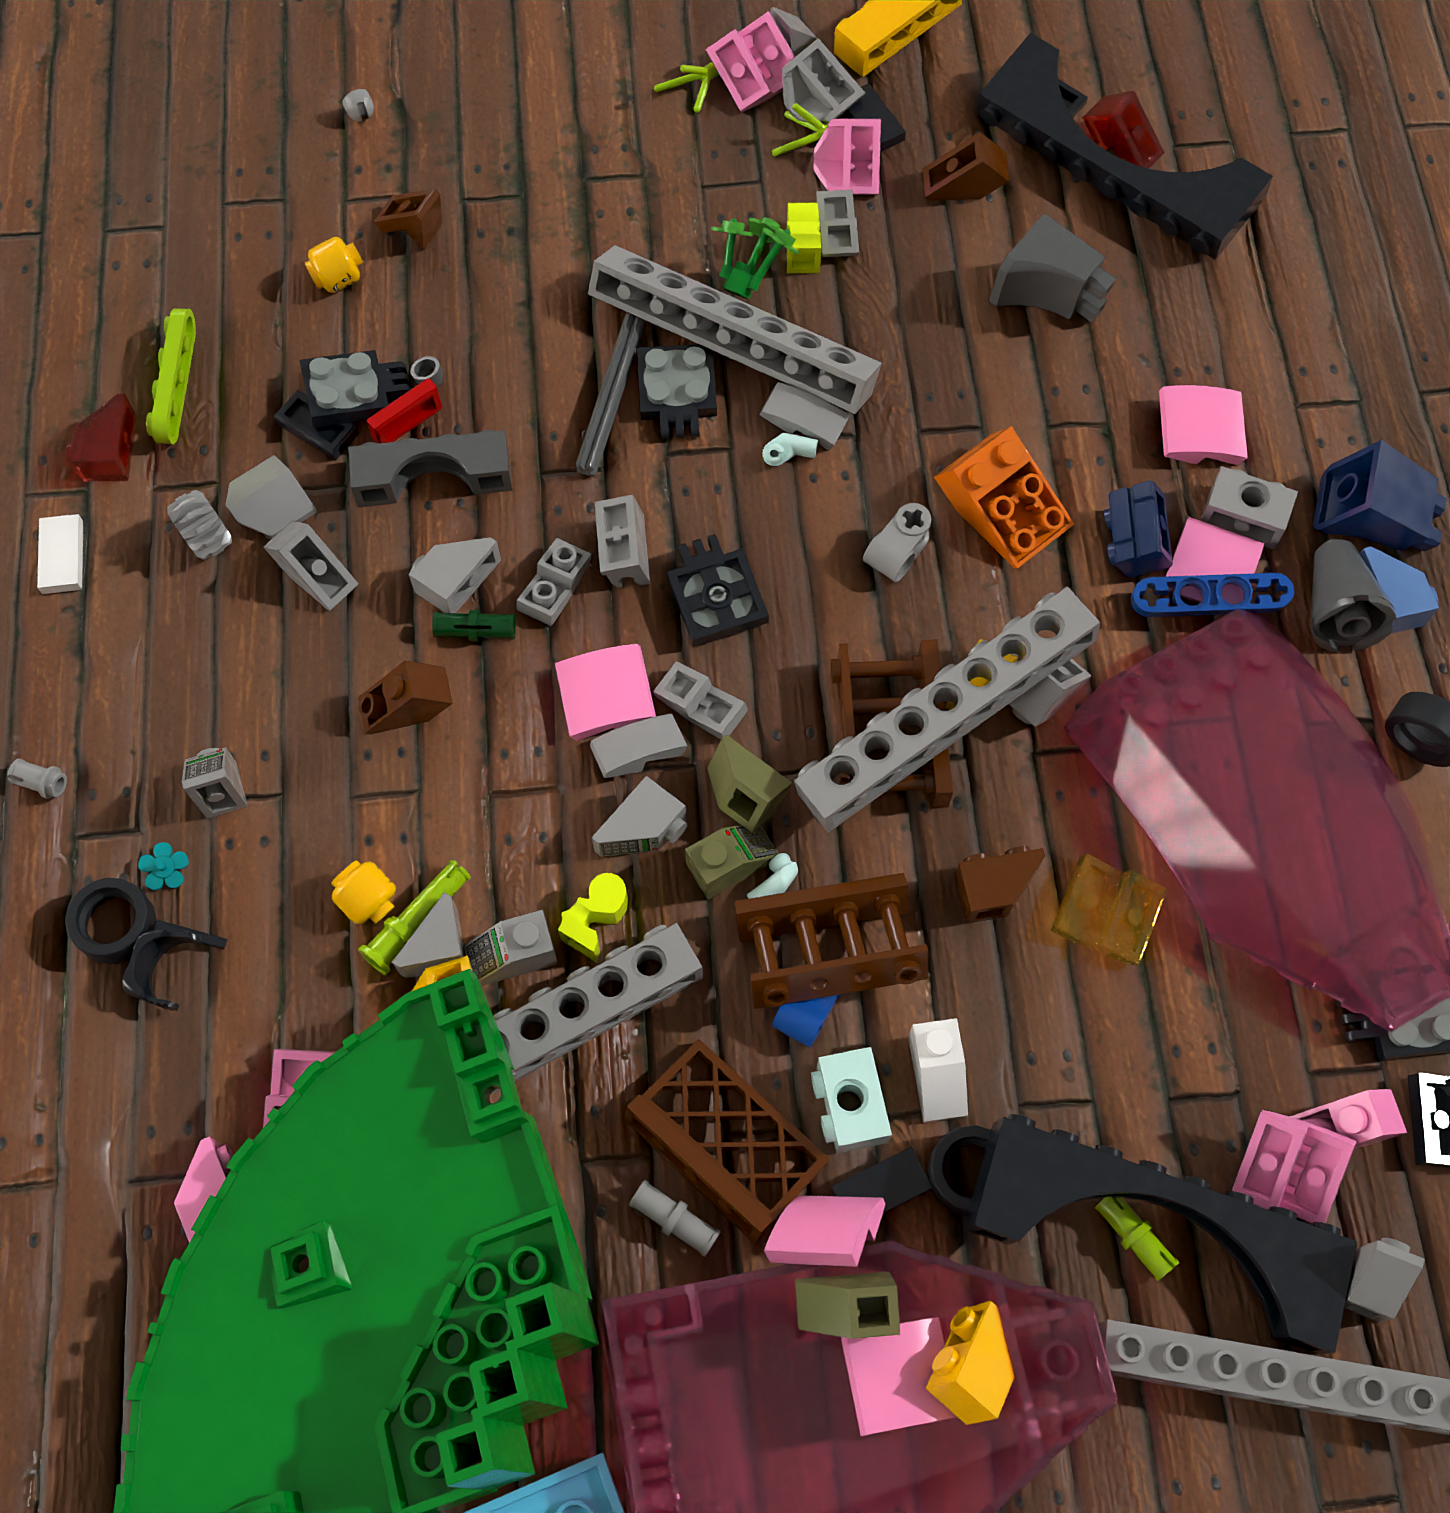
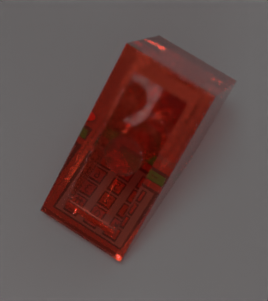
[1082,90,1165,168]
[66,394,137,482]

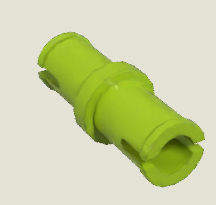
[1095,1197,1180,1282]

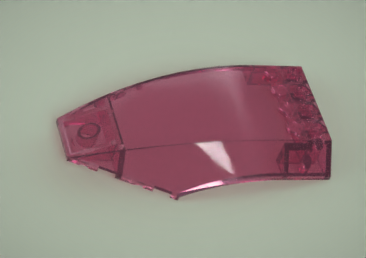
[1064,609,1450,1032]
[601,1240,1118,1513]

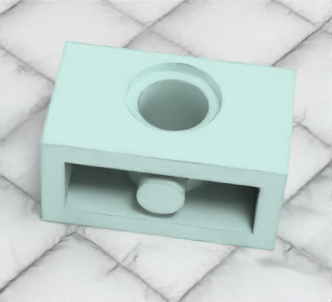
[811,1047,892,1154]

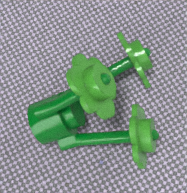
[711,217,800,300]

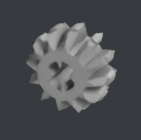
[167,490,232,560]

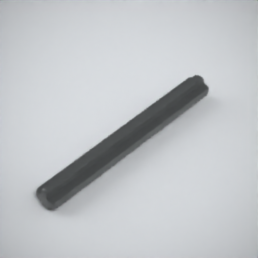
[576,312,645,476]

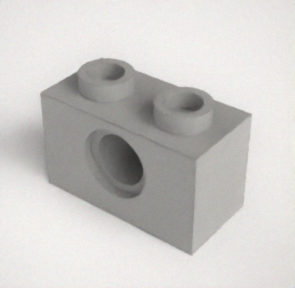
[1200,466,1298,549]

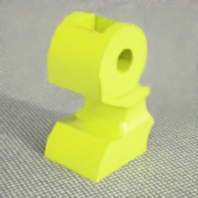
[787,203,822,274]
[558,873,628,963]

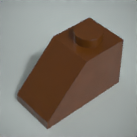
[923,132,1009,200]

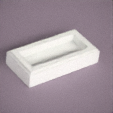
[37,514,83,594]

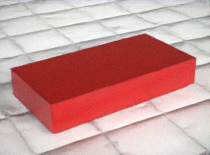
[366,378,443,444]

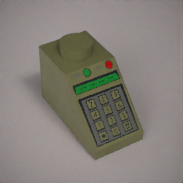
[685,825,779,899]

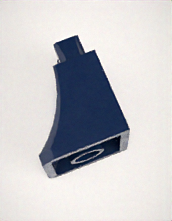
[1313,440,1447,552]

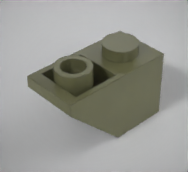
[708,735,792,833]
[795,1271,900,1339]

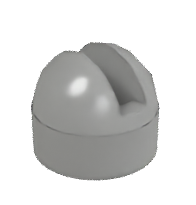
[342,89,374,122]

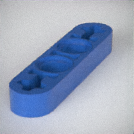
[1131,573,1294,617]

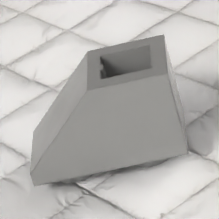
[1344,1238,1425,1322]

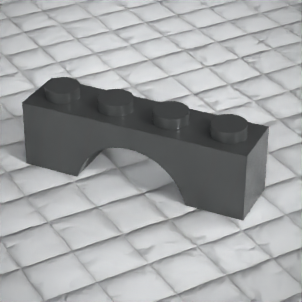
[348,430,513,507]

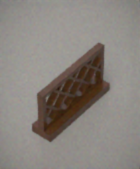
[624,1039,830,1244]

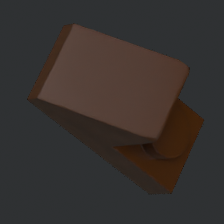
[374,188,442,249]

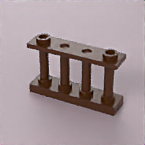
[831,639,953,808]
[734,873,928,1009]

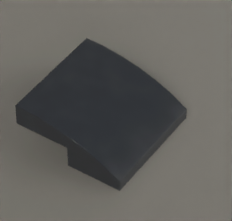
[1407,1072,1450,1168]

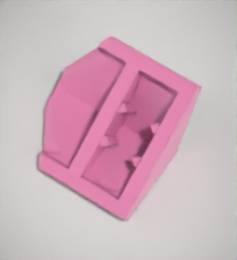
[814,119,881,195]

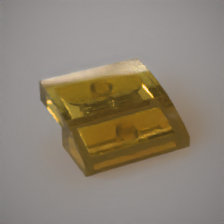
[1051,853,1167,966]

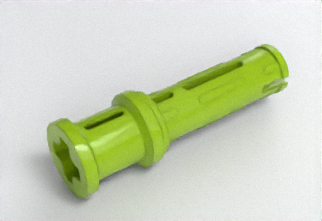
[358,859,471,976]

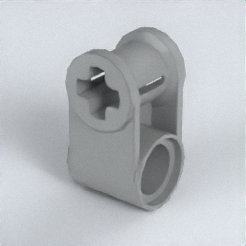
[863,503,931,582]

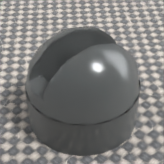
[411,356,444,388]

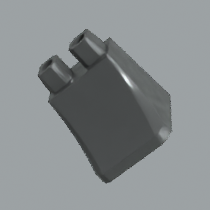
[989,214,1117,322]

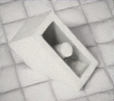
[908,1018,968,1123]

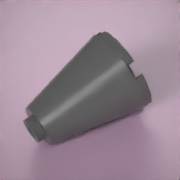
[1310,539,1396,652]

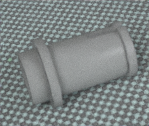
[8,759,67,799]

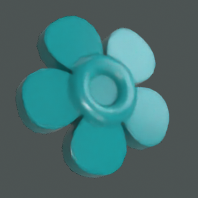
[138,842,189,891]

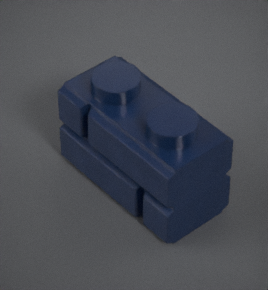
[1104,480,1173,578]

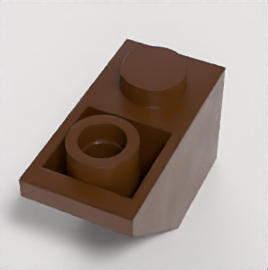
[358,660,453,734]
[954,846,1045,924]

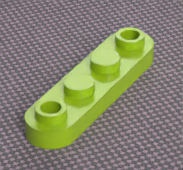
[146,308,196,444]

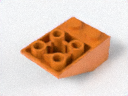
[934,426,1074,569]

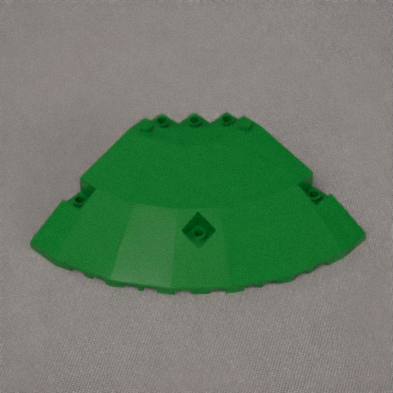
[114,969,599,1513]

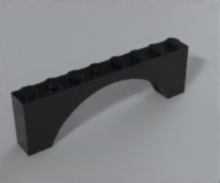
[978,33,1273,260]
[964,1114,1357,1354]

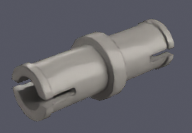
[629,1180,721,1257]

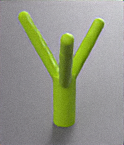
[654,61,719,113]
[772,103,828,157]

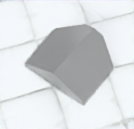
[782,38,865,125]
[225,455,317,540]

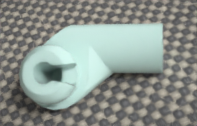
[763,433,818,466]
[747,853,798,899]

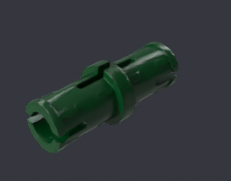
[432,609,516,642]

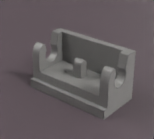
[595,494,650,588]

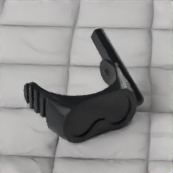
[122,920,228,1011]

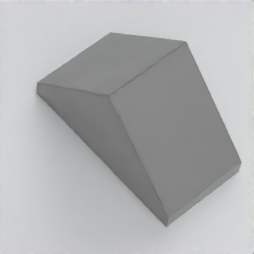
[392,892,465,979]

